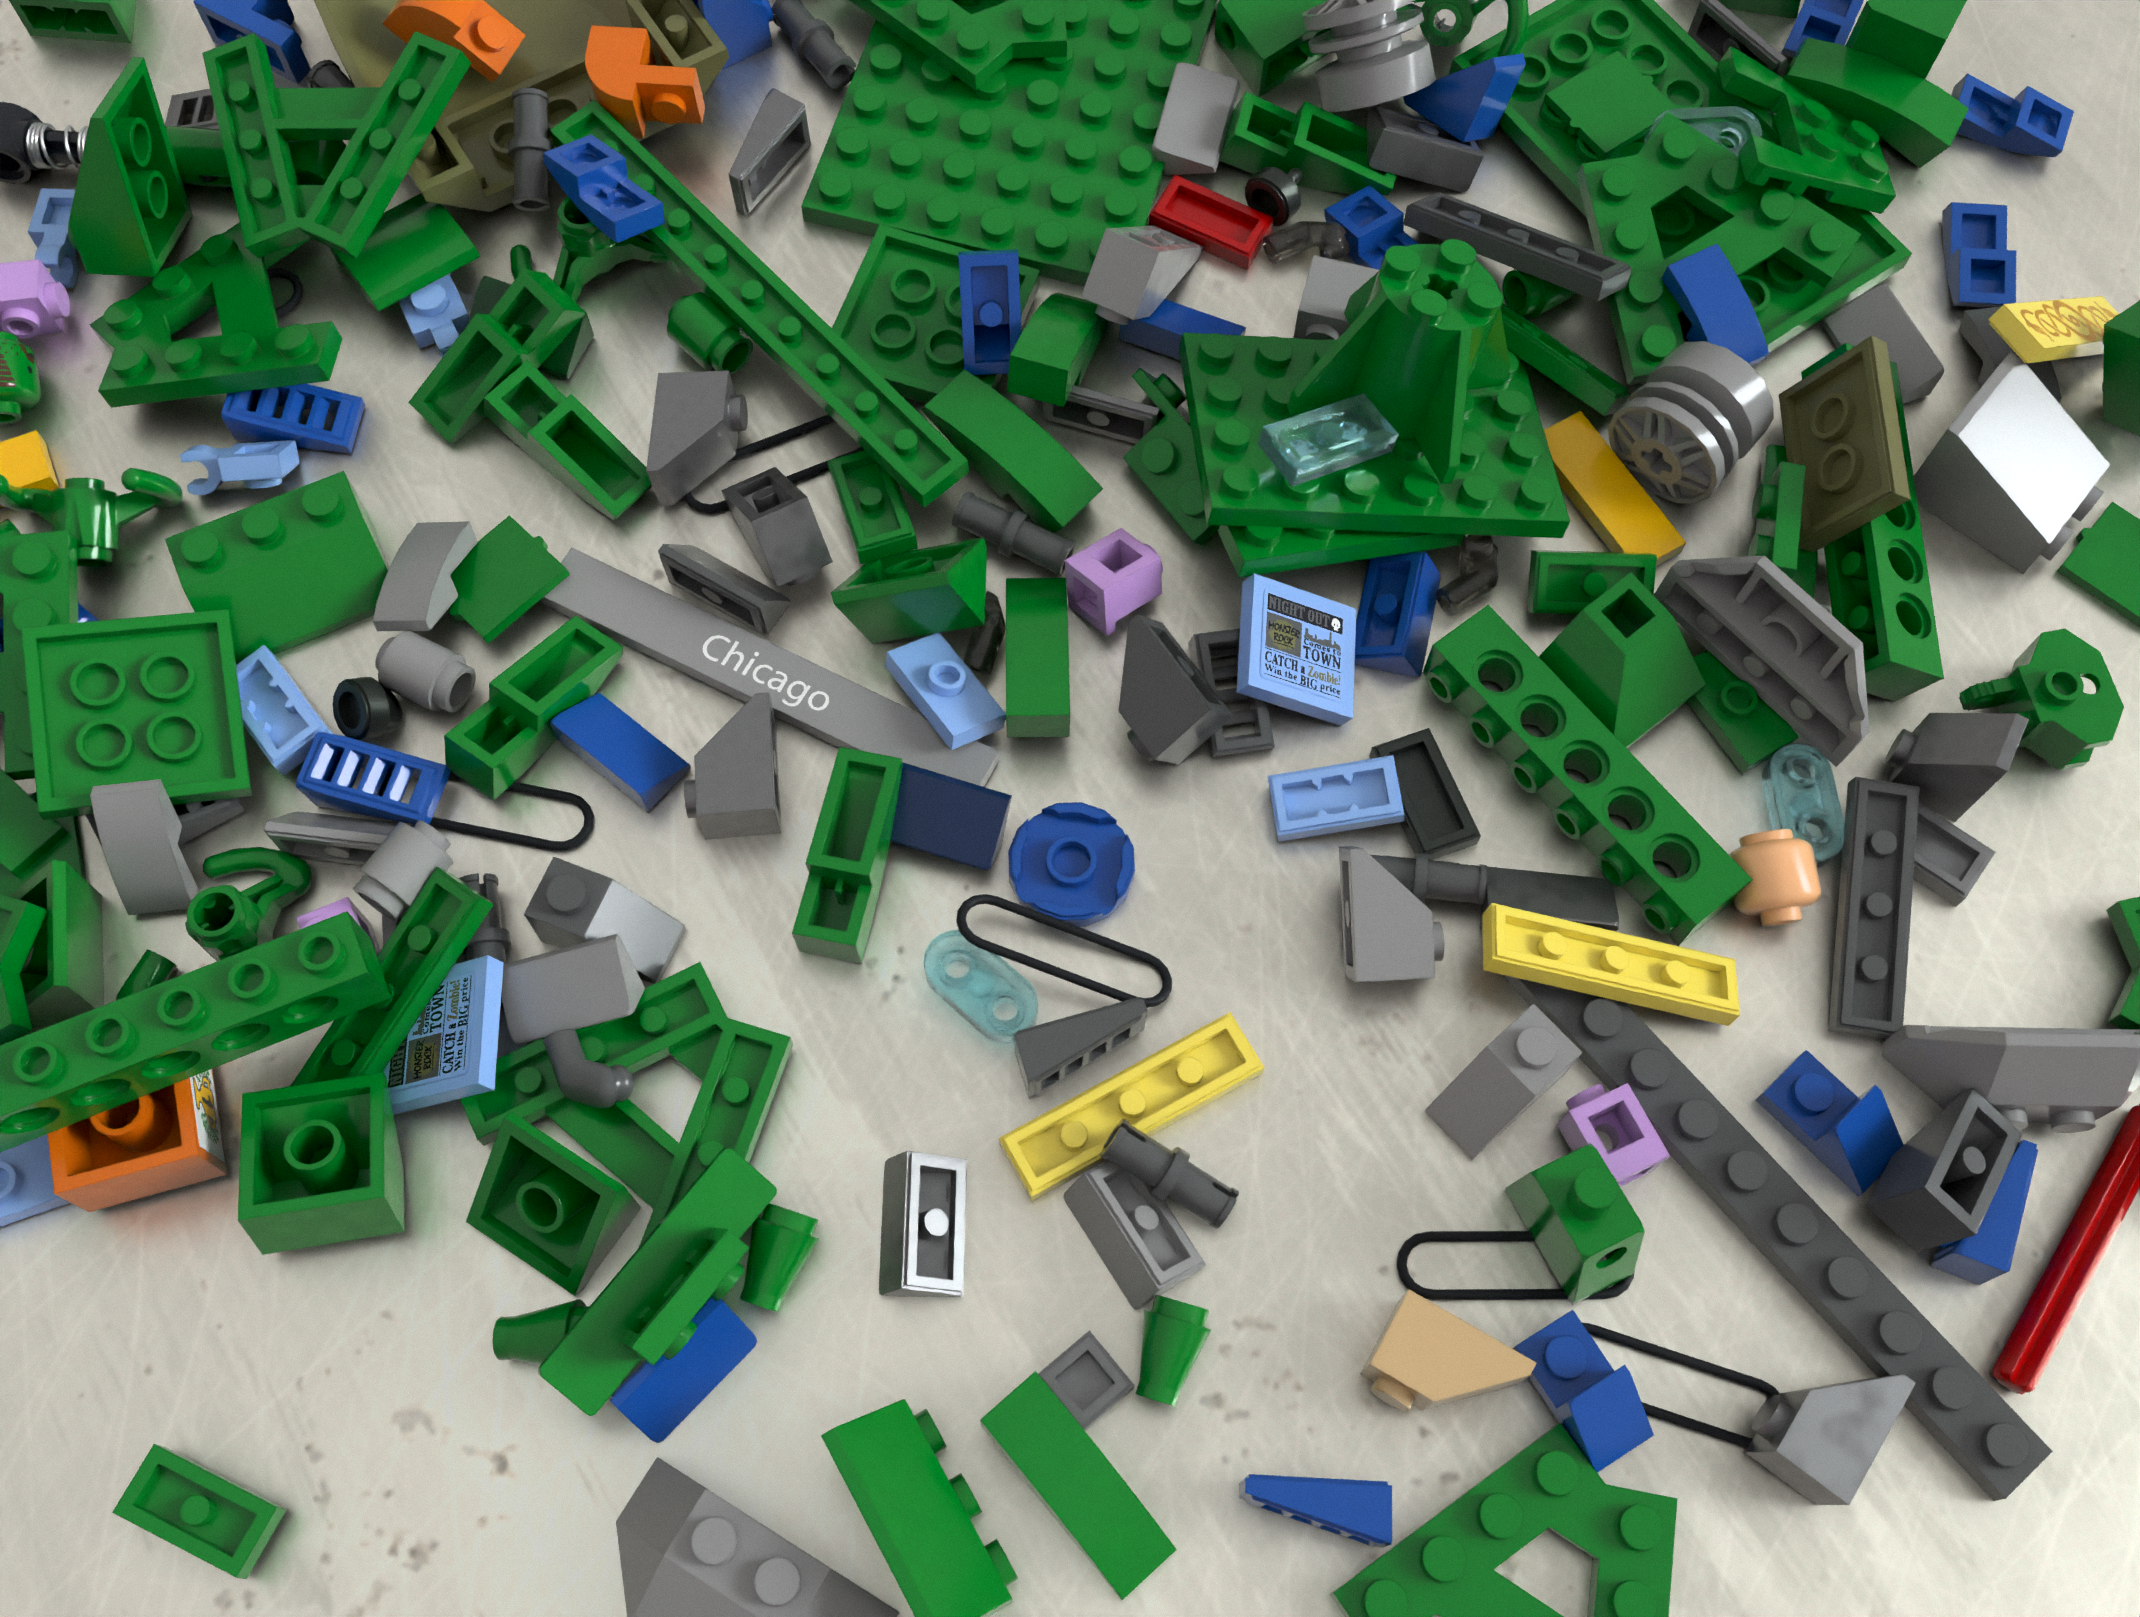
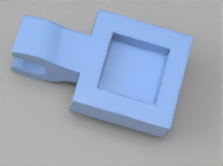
[28,188,78,288]
[398,273,469,358]
[180,440,300,495]

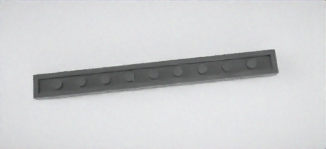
[1503,975,2053,1501]

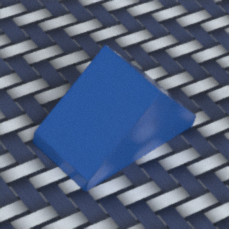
[1403,53,1526,142]

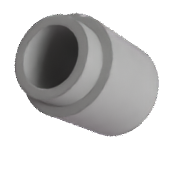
[375,631,476,713]
[353,820,453,921]

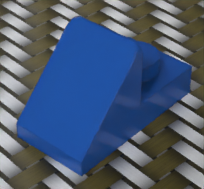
[193,0,311,85]
[958,249,1022,375]
[1755,1050,1904,1196]
[1512,1310,1654,1472]

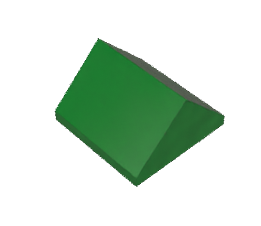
[1845,0,1967,79]
[831,537,987,644]
[9,860,104,1028]
[466,1112,641,1296]

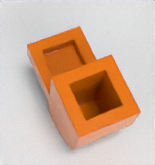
[383,0,526,83]
[585,25,705,139]

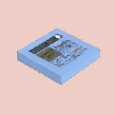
[1236,573,1356,726]
[383,955,504,1115]

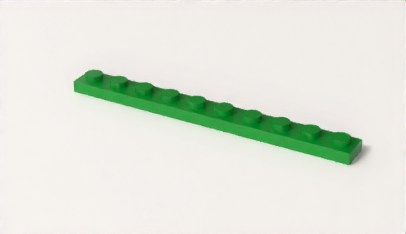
[550,99,969,508]

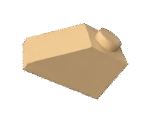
[1360,1289,1536,1412]

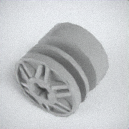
[1302,0,1436,112]
[1608,341,1774,504]

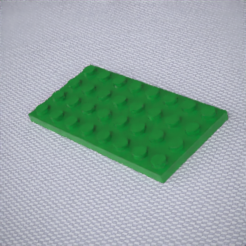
[1449,0,1912,352]

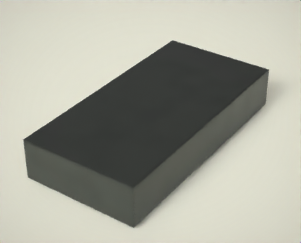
[1369,728,1481,860]

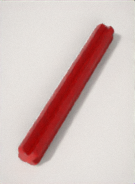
[1992,1104,2140,1395]

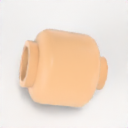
[1729,829,1821,926]

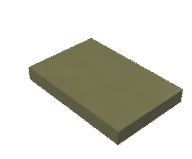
[1779,336,1911,553]

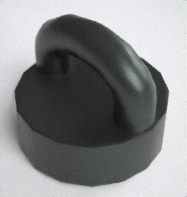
[1245,167,1302,226]
[332,677,403,741]

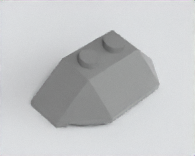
[1653,555,1870,767]
[1881,1025,2140,1133]
[616,1457,900,1617]

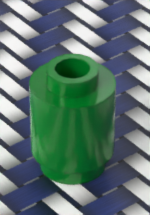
[667,292,753,376]

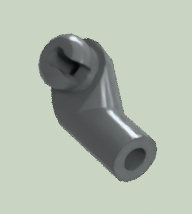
[543,1029,634,1108]

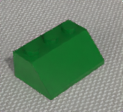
[165,471,389,665]
[821,1399,1018,1617]

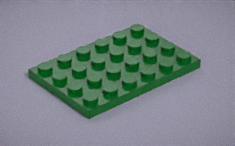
[1179,332,1570,538]

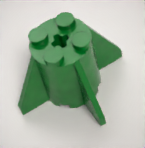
[1287,239,1510,484]

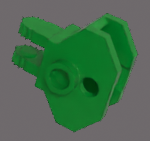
[1959,629,2124,770]

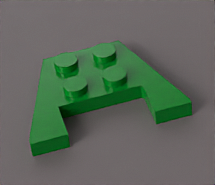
[1717,46,1896,214]

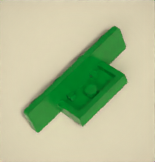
[1123,368,1220,545]
[1747,444,1818,599]
[538,1148,777,1416]

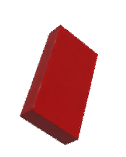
[1148,175,1274,270]

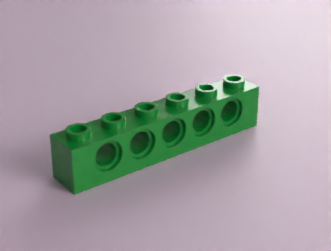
[1801,343,1944,702]
[1422,605,1752,946]
[0,911,391,1153]

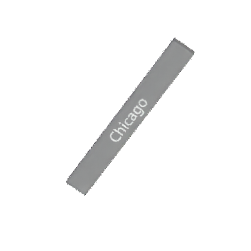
[541,547,999,787]

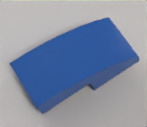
[1781,0,1864,58]
[1951,73,2074,157]
[543,134,665,243]
[1324,185,1419,270]
[1942,202,2016,308]
[1661,243,1769,366]

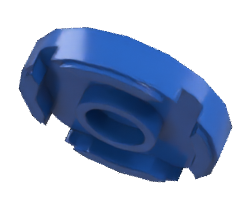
[1008,802,1135,927]

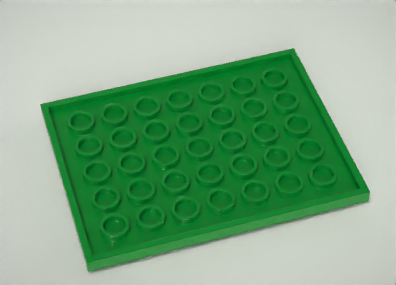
[801,0,1219,286]

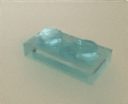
[1258,393,1399,487]

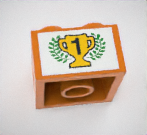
[48,1069,227,1212]

